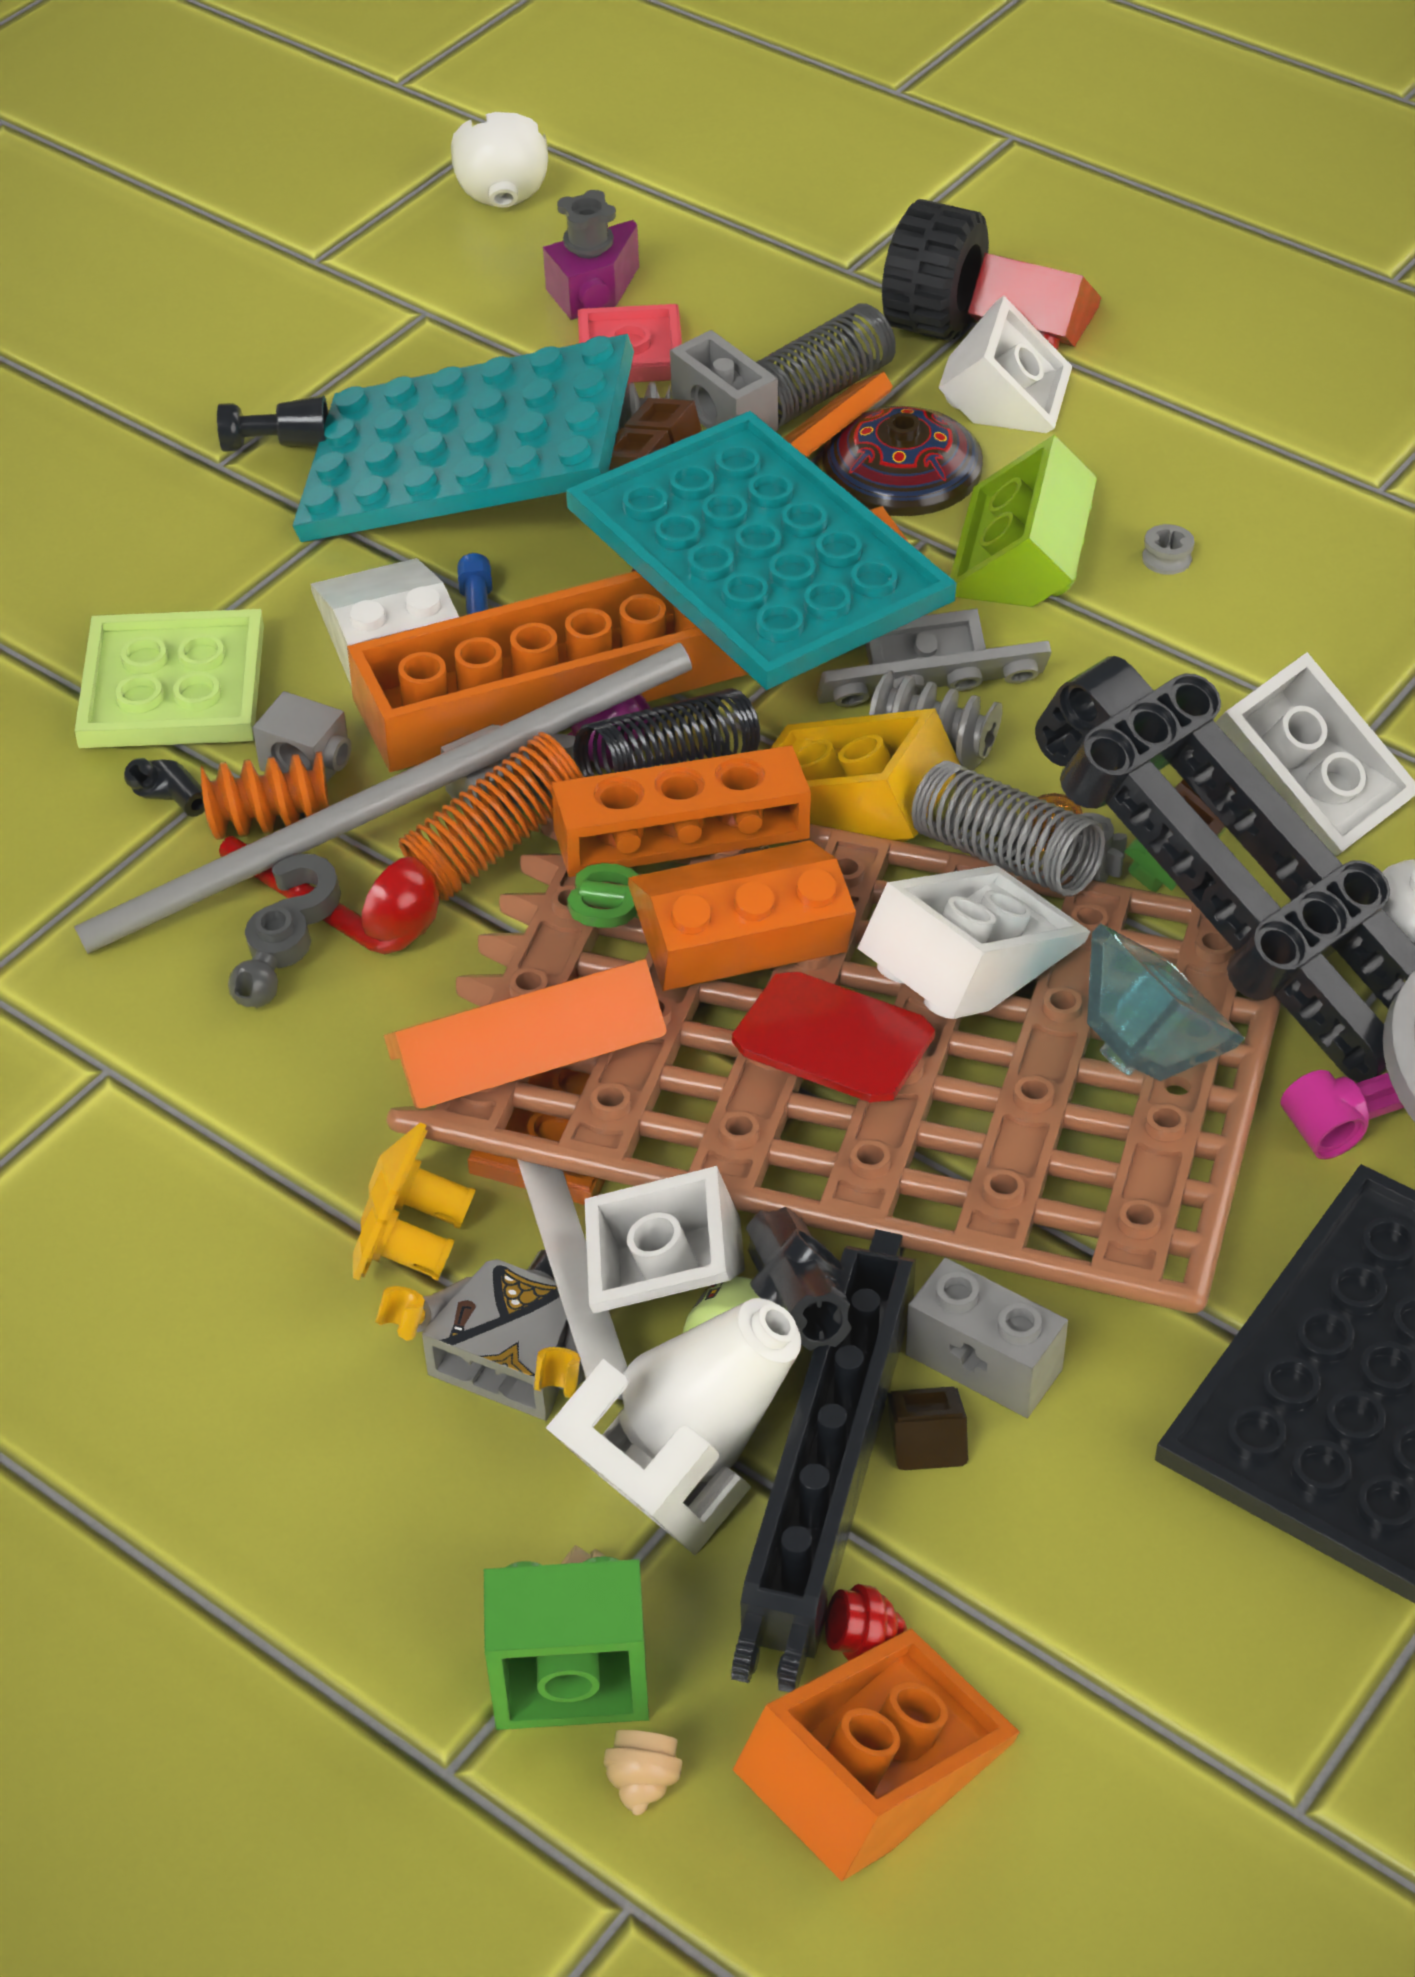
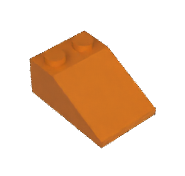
[733,1628,1020,1882]

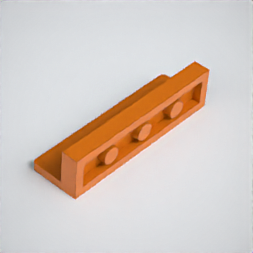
[383,959,666,1109]

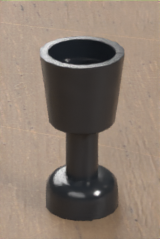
[217,395,329,452]

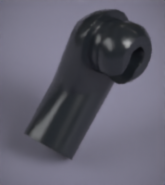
[124,758,205,817]

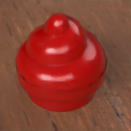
[825,1584,907,1661]

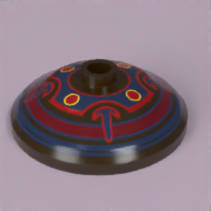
[823,406,983,516]

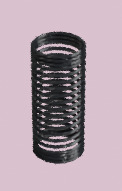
[573,688,760,777]

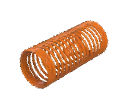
[399,732,584,901]

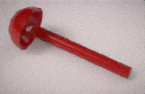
[219,836,440,955]

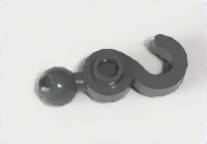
[228,854,341,1008]

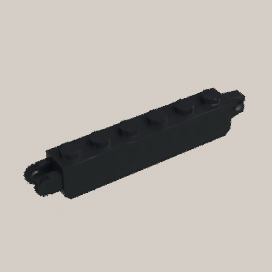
[731,1229,916,1693]

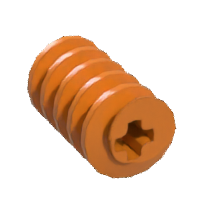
[201,751,329,840]

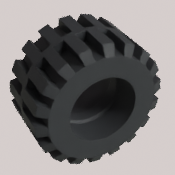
[882,199,989,341]

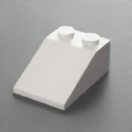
[311,558,459,688]
[1215,652,1415,856]
[857,865,1091,1019]

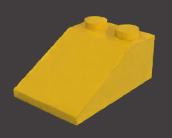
[770,708,960,842]

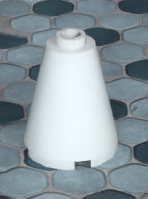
[618,1298,801,1482]

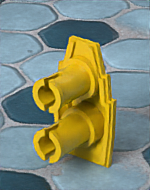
[353,1122,476,1281]

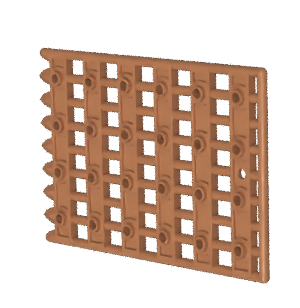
[386,817,1281,1313]

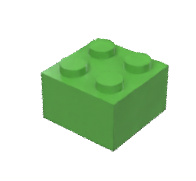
[484,1556,649,1730]

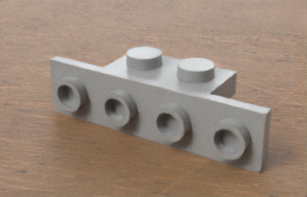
[817,609,1052,707]

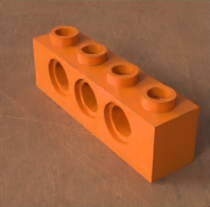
[552,745,811,877]

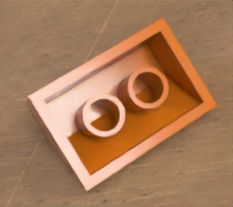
[628,840,856,991]

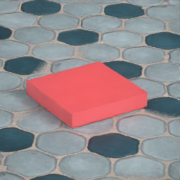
[578,304,682,382]

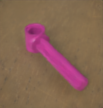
[1280,1070,1404,1159]

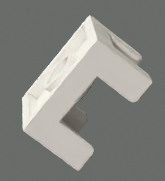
[546,1359,751,1556]

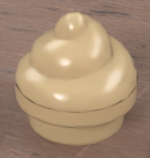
[604,1730,683,1815]

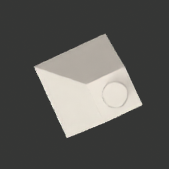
[938,296,1072,433]

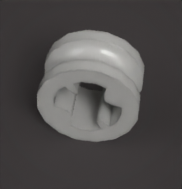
[1142,524,1195,575]

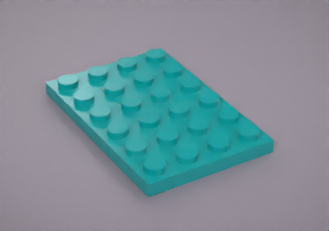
[292,334,634,542]
[566,411,956,690]

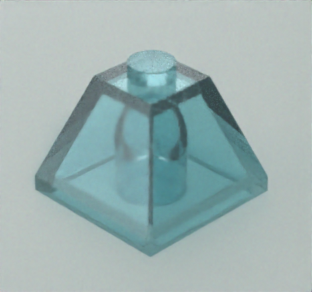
[1087,923,1245,1081]

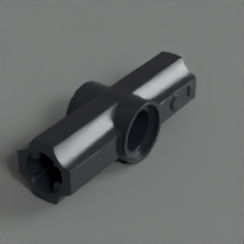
[746,1207,852,1351]

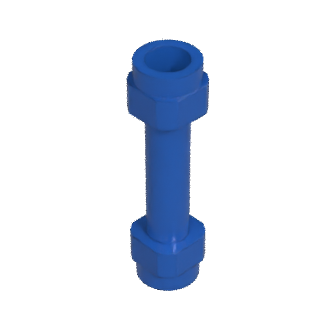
[457,553,493,615]

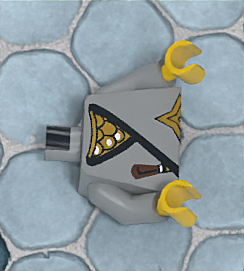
[375,1250,586,1421]

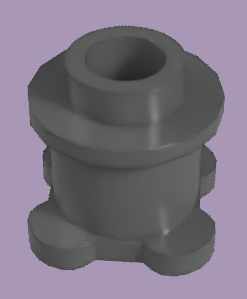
[557,190,616,258]

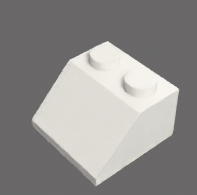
[584,1166,745,1314]

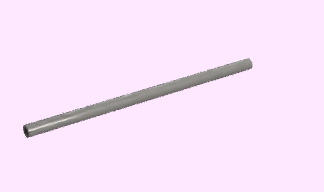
[74,642,692,954]

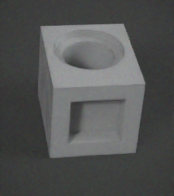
[252,691,351,782]

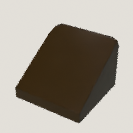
[887,1386,968,1470]

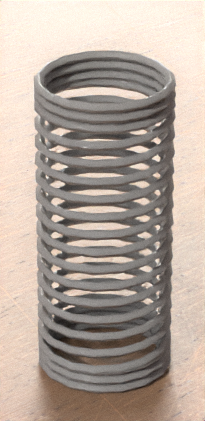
[911,761,1105,897]

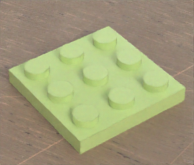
[75,609,264,748]

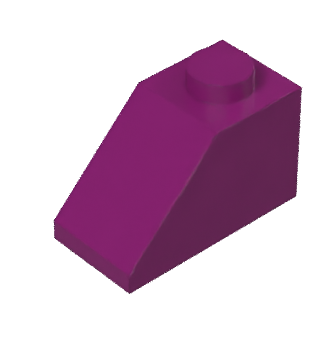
[543,220,639,320]

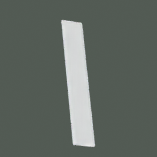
[517,1159,627,1400]

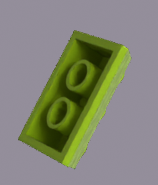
[950,435,1097,607]

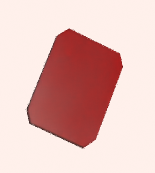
[731,972,935,1103]

